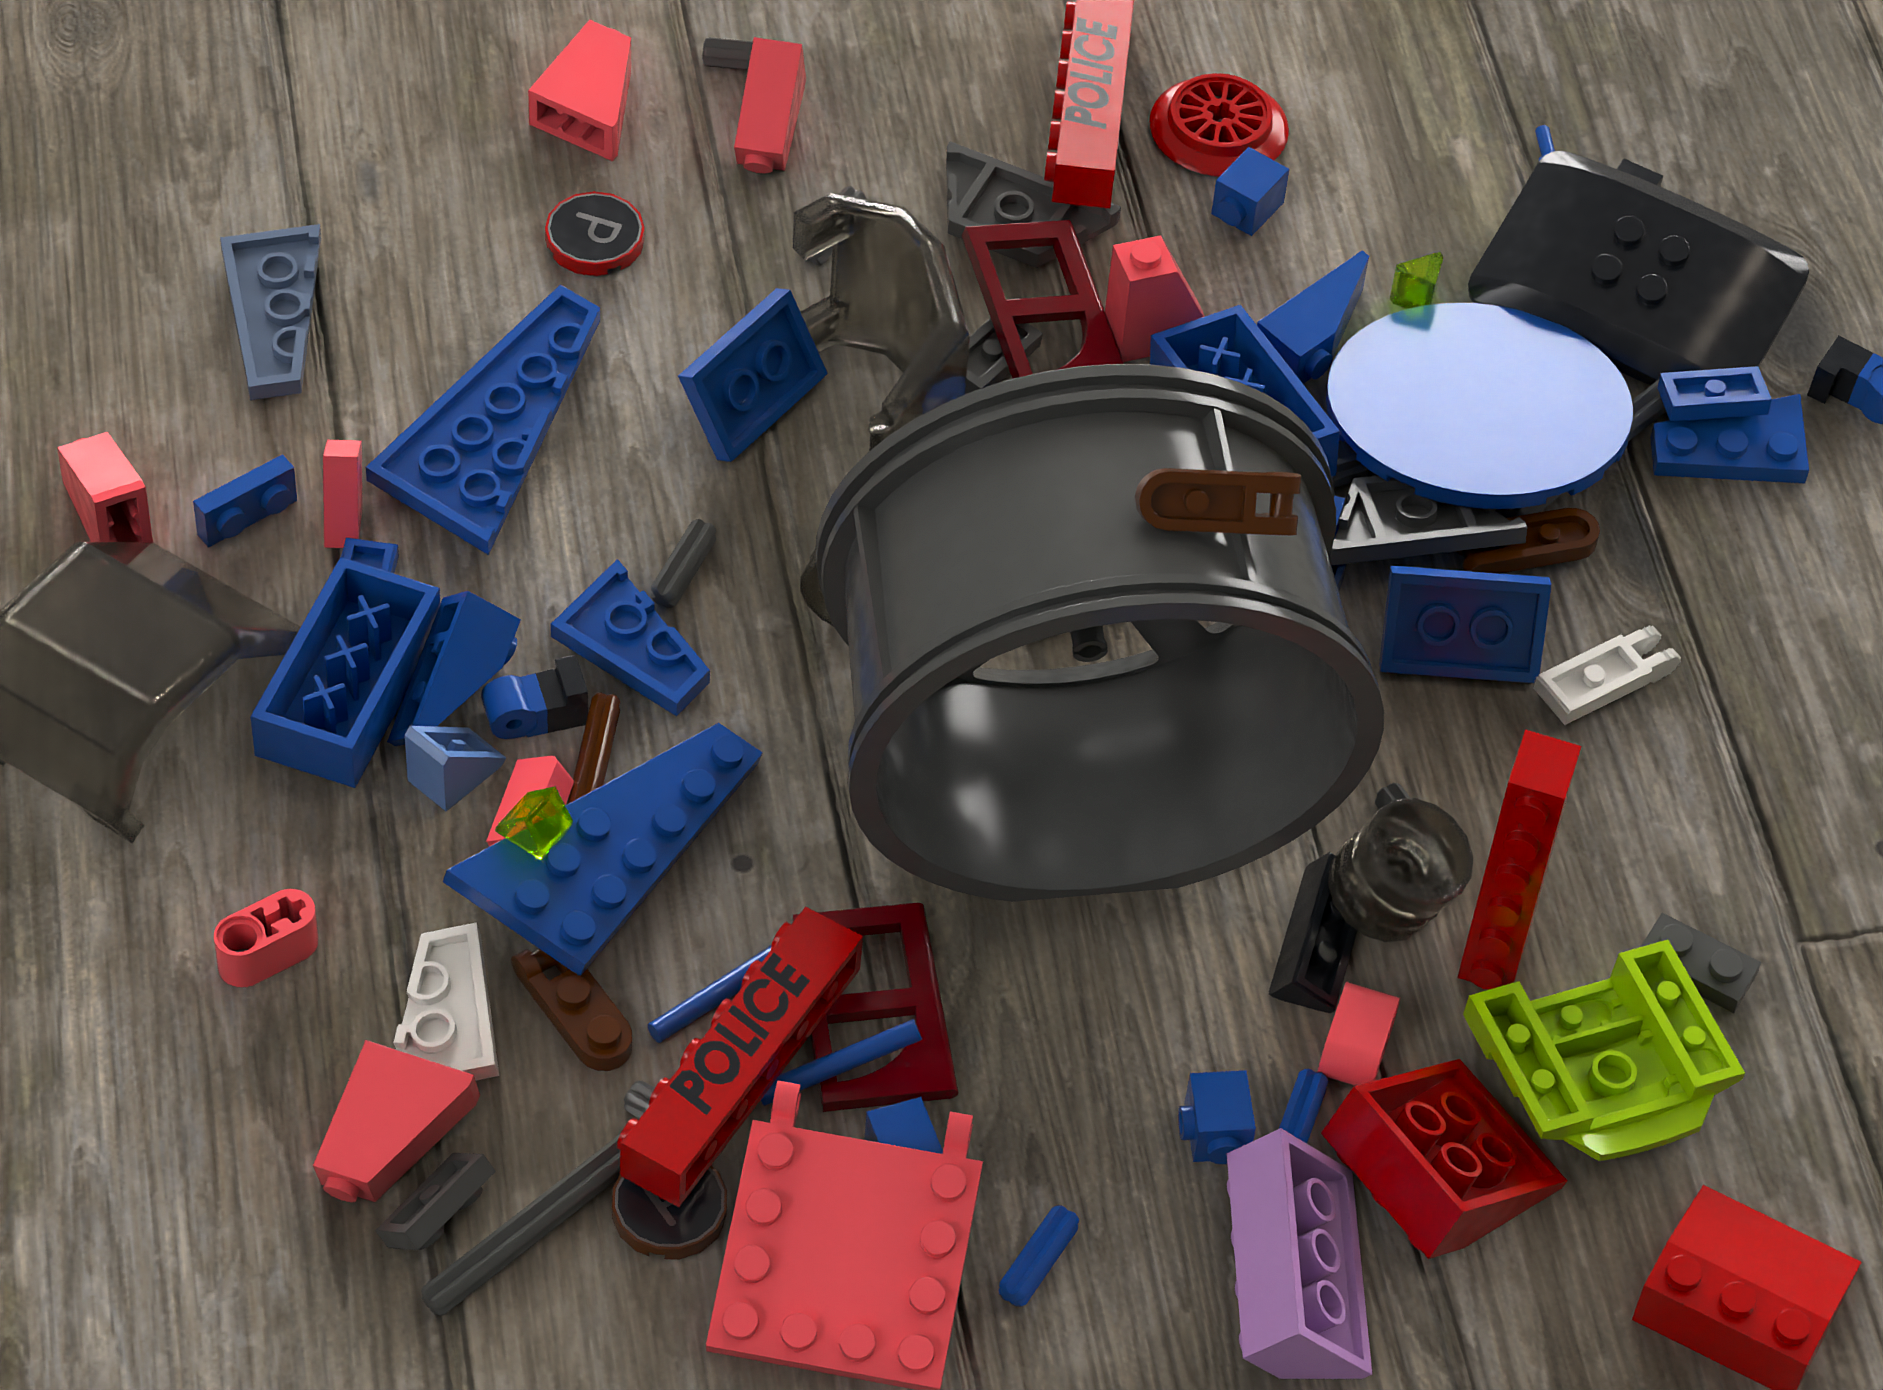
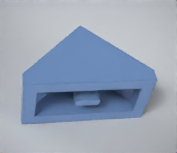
[405,726,506,811]

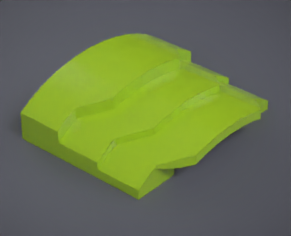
[1463,939,1745,1161]

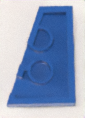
[1650,394,1809,484]
[551,559,710,717]

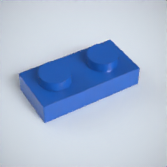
[1658,366,1772,422]
[193,454,297,548]

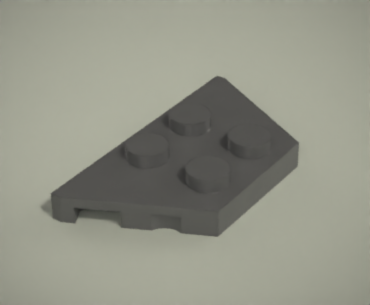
[946,141,1121,268]
[1329,475,1527,565]

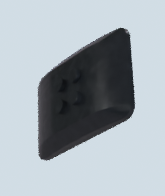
[1468,151,1809,386]

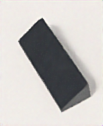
[1269,852,1372,1014]

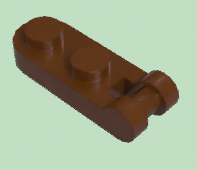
[1135,468,1301,536]
[1456,508,1600,574]
[511,949,632,1071]

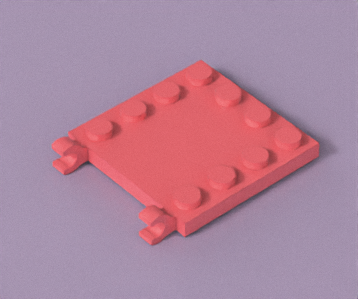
[706,1080,983,1390]

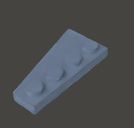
[220,224,321,400]

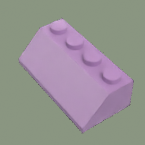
[1227,1128,1372,1379]

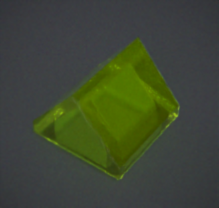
[1390,252,1444,309]
[495,787,573,860]

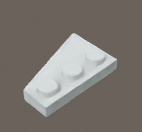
[393,923,499,1081]

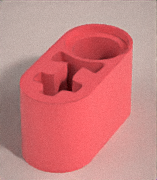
[214,889,318,987]
[1317,982,1400,1086]

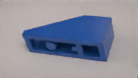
[1257,250,1369,384]
[387,591,521,746]

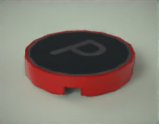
[545,191,645,276]

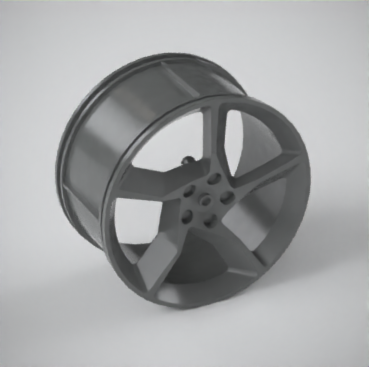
[815,364,1384,902]

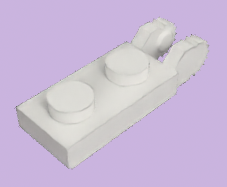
[1533,625,1681,725]

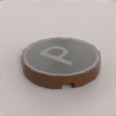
[612,1165,727,1260]

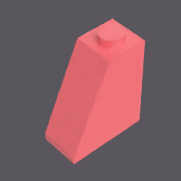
[528,19,631,161]
[734,37,806,174]
[1105,235,1205,362]
[57,432,155,571]
[313,1040,480,1202]

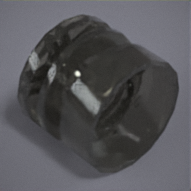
[1328,798,1473,942]

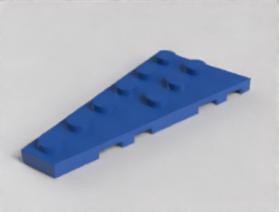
[365,284,600,555]
[443,723,763,976]

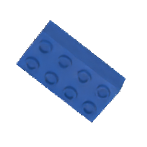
[1150,304,1340,477]
[250,557,441,788]

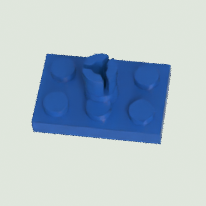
[678,288,828,462]
[1379,566,1552,683]

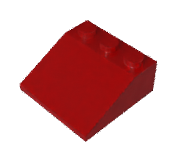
[1321,1059,1568,1259]
[1632,1185,1862,1390]

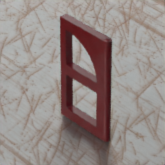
[961,220,1124,379]
[792,902,959,1112]

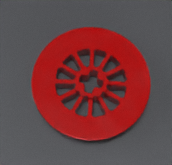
[1149,73,1289,177]

